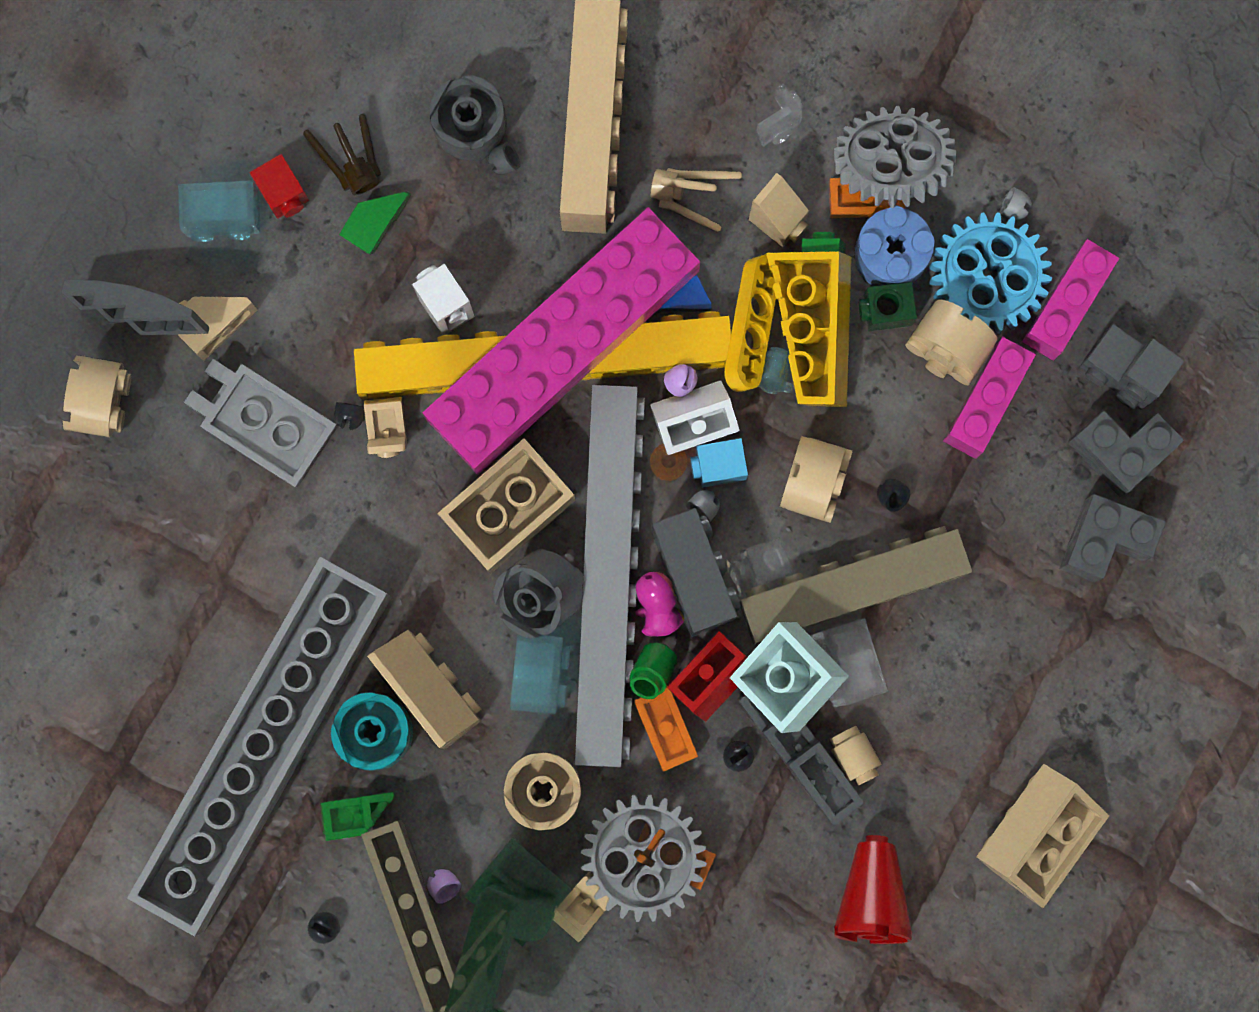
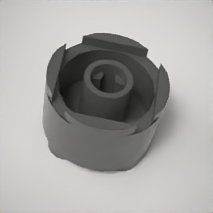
[429,75,507,161]
[493,549,584,638]

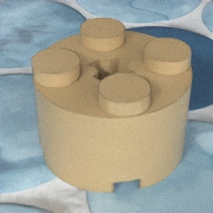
[905,300,997,386]
[63,355,131,437]
[780,436,853,523]
[504,752,582,831]

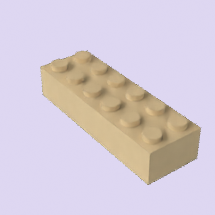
[560,0,628,234]

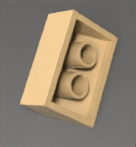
[367,630,481,749]
[976,764,1109,908]

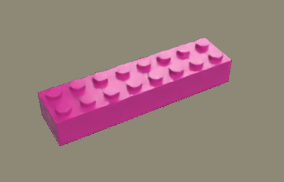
[422,207,700,475]

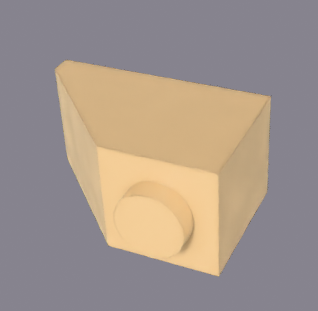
[749,173,809,247]
[178,297,258,361]

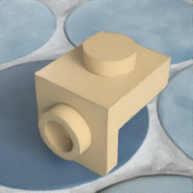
[364,397,407,458]
[550,872,609,942]

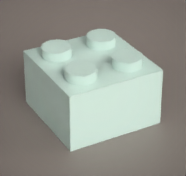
[730,622,849,733]

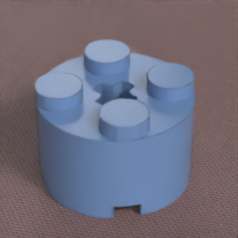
[855,206,935,286]

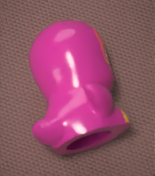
[635,572,685,637]

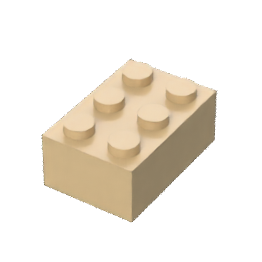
[438,439,575,575]

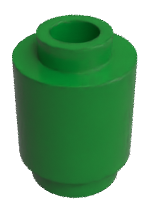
[630,643,678,699]

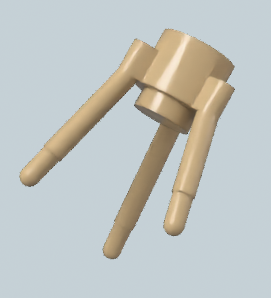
[651,168,742,232]

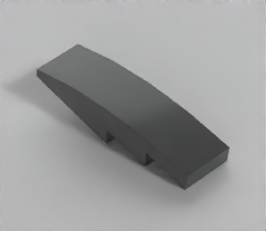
[62,279,209,335]
[737,694,864,826]

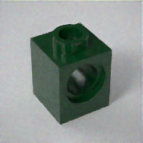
[858,282,917,331]

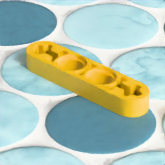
[725,254,776,392]

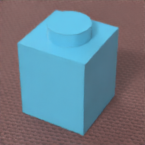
[690,438,748,488]

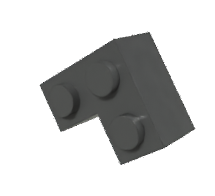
[1080,324,1184,410]
[1068,411,1184,497]
[1059,494,1166,583]

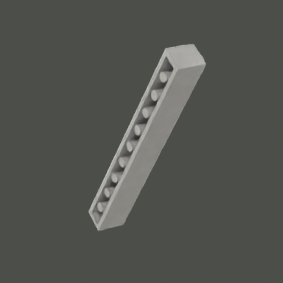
[575,385,645,767]

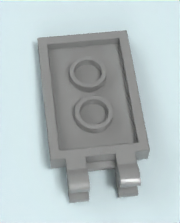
[184,359,337,488]

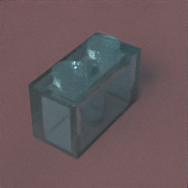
[178,181,260,242]
[510,634,571,715]

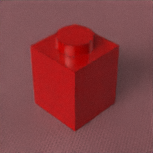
[249,154,309,219]

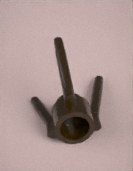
[303,114,381,196]

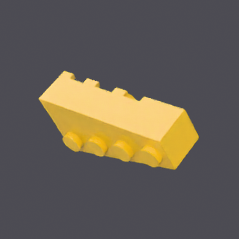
[766,252,851,407]

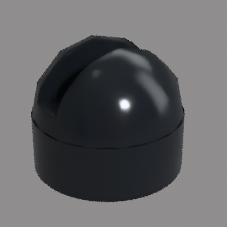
[334,402,365,430]
[877,479,910,512]
[723,741,754,772]
[308,912,340,944]

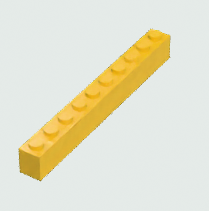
[354,311,731,400]

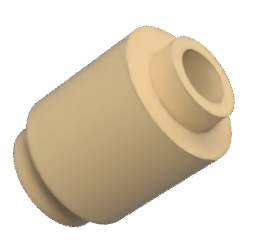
[830,726,882,786]

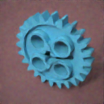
[929,212,1052,334]

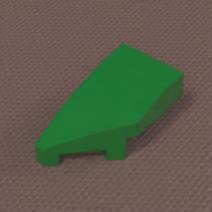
[339,191,411,255]
[320,792,394,841]

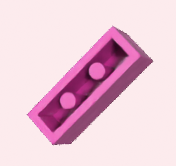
[1022,239,1119,361]
[943,337,1036,459]

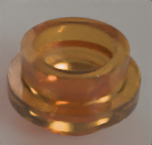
[650,444,688,481]

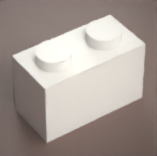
[412,264,475,335]
[650,380,740,455]

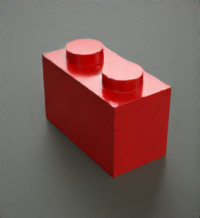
[667,631,748,722]

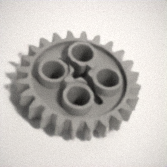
[834,106,956,208]
[580,795,707,922]

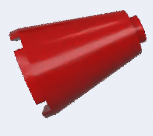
[834,835,912,944]

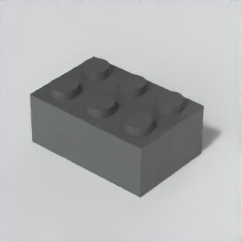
[652,508,741,638]

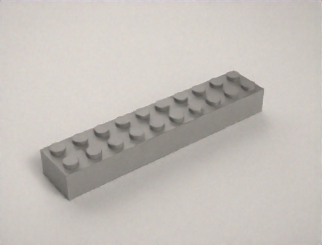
[127,557,392,937]

